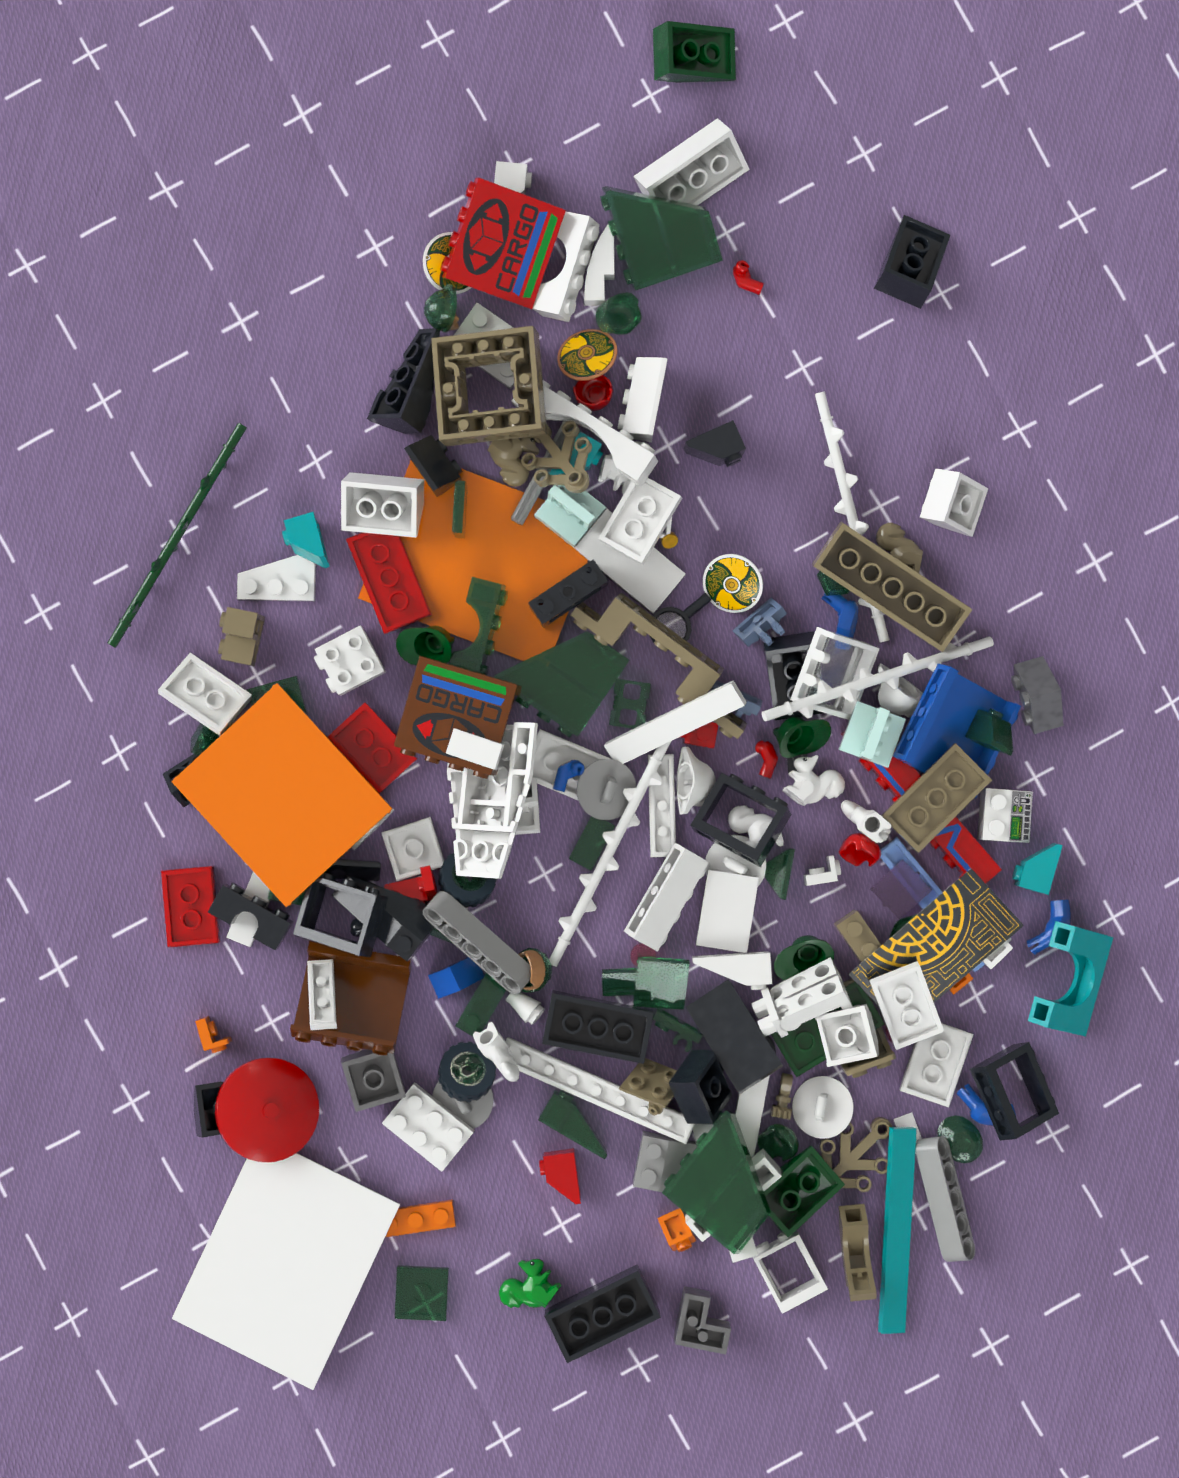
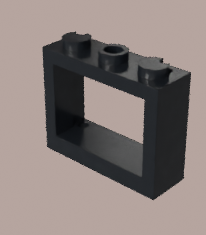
[528,559,608,628]
[690,773,792,868]
[293,872,388,957]
[970,1042,1059,1141]

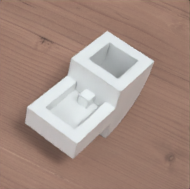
[515,778,540,835]

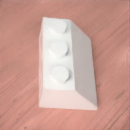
[618,357,667,442]
[341,472,424,538]

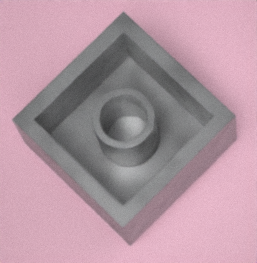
[341,1050,406,1112]

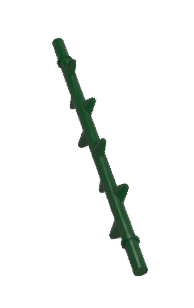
[107,423,247,648]

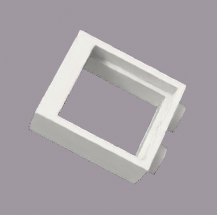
[753,1230,828,1314]

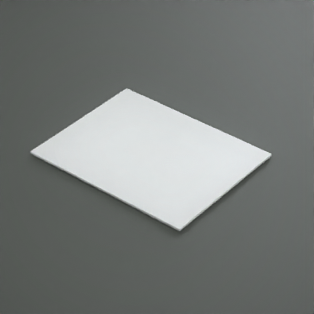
[172,1153,400,1390]

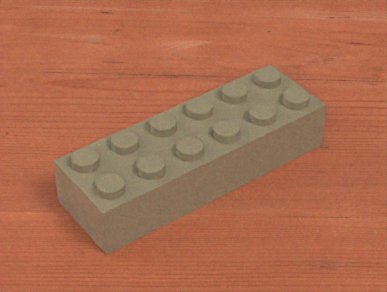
[812,522,973,652]

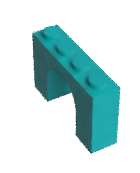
[1028,921,1113,1037]

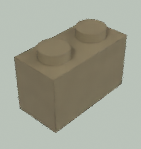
[833,909,881,963]

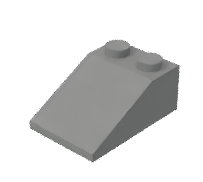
[633,1131,710,1197]

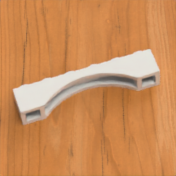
[511,380,658,487]

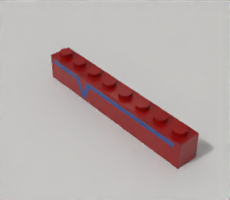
[841,730,1002,884]

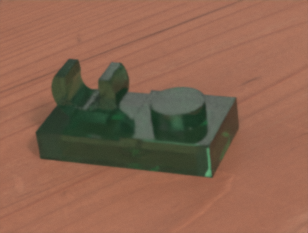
[653,1007,703,1052]

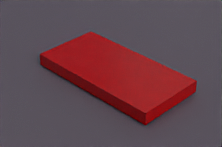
[346,532,432,634]

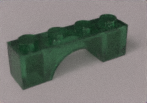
[450,577,508,675]

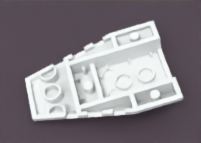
[447,722,538,879]

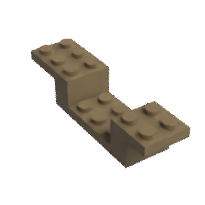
[570,593,747,739]

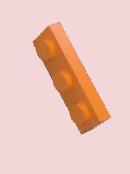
[385,1200,456,1237]

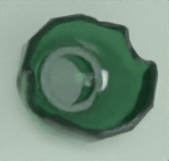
[757,1124,799,1162]

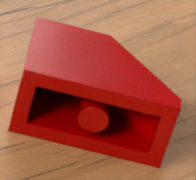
[539,1148,581,1204]

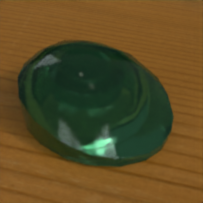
[937,1115,983,1163]

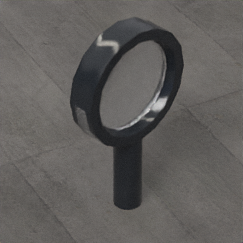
[649,593,711,650]

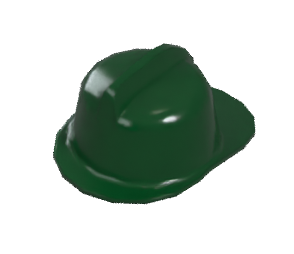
[396,626,455,665]
[773,717,831,758]
[774,935,834,980]

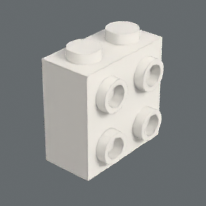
[314,625,386,696]

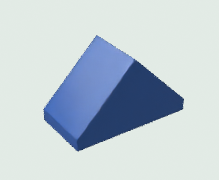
[428,957,485,999]

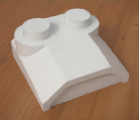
[815,1004,879,1067]

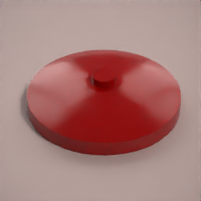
[215,1058,319,1162]

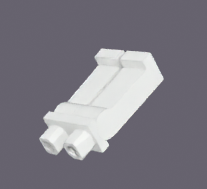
[751,957,853,1038]

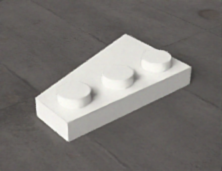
[237,555,316,601]

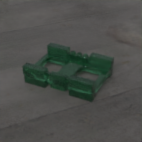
[609,678,651,729]

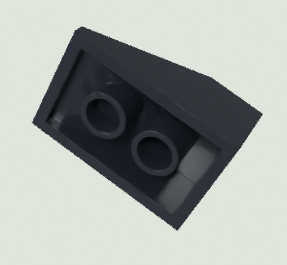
[874,215,950,309]
[763,631,824,720]

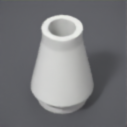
[506,992,545,1025]

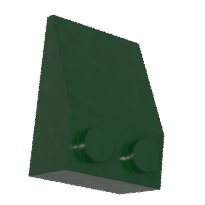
[653,21,736,83]
[750,1145,845,1238]

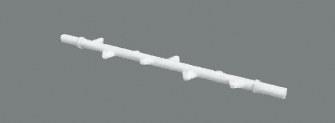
[815,391,889,643]
[762,636,994,721]
[548,741,671,967]

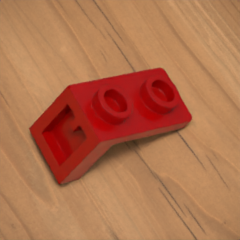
[384,865,438,902]

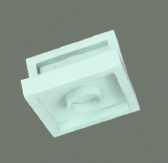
[534,485,606,548]
[839,701,906,768]

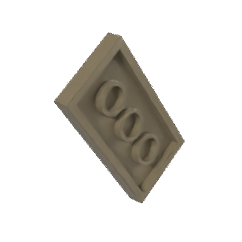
[881,743,992,853]

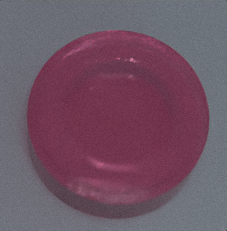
[630,943,656,969]

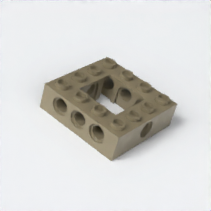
[431,326,547,446]

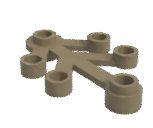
[521,421,592,493]
[819,1117,892,1192]

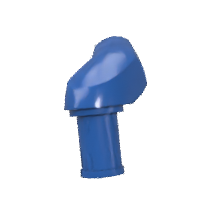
[821,587,858,650]
[1027,899,1071,955]
[957,1084,1016,1126]

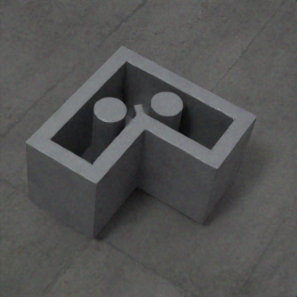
[1011,656,1064,734]
[674,1286,731,1355]

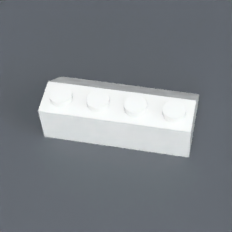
[634,118,750,227]

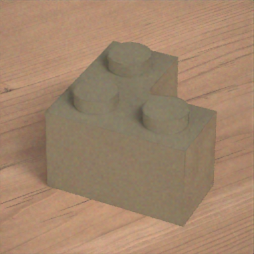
[218,607,265,667]

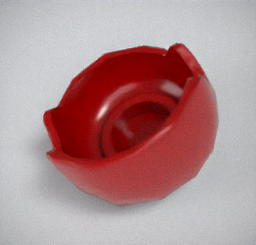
[573,375,614,411]
[839,833,881,867]

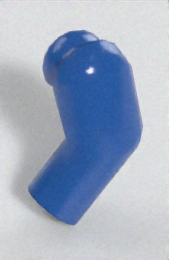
[553,760,585,792]

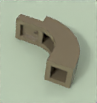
[839,1204,877,1302]

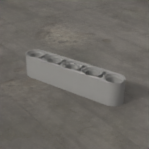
[423,891,531,994]
[915,1136,975,1262]

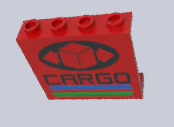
[440,177,566,309]

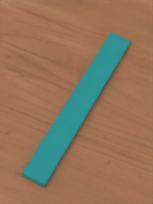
[878,1127,917,1334]

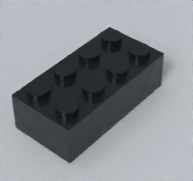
[542,990,654,1064]
[544,1264,661,1363]

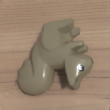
[487,437,539,487]
[876,523,923,573]

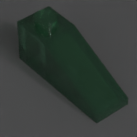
[455,973,506,1037]
[538,1090,607,1159]

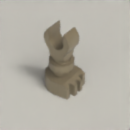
[770,1073,793,1120]

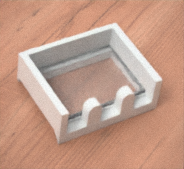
[790,627,879,720]

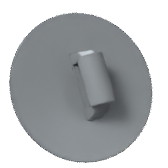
[577,759,636,820]
[432,1069,494,1129]

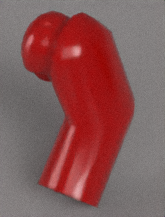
[733,260,764,295]
[755,740,778,779]

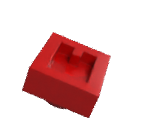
[680,722,718,749]

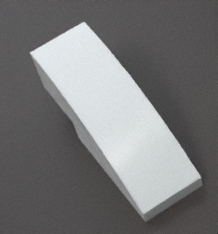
[584,223,614,306]

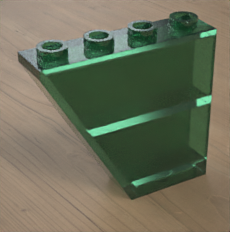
[600,186,723,291]
[493,631,630,738]
[662,1110,771,1254]

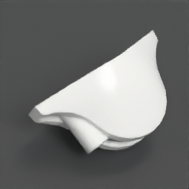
[878,663,923,718]
[676,747,716,814]

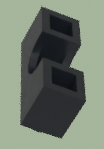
[208,883,293,950]

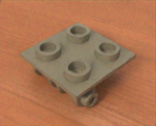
[619,1058,677,1116]

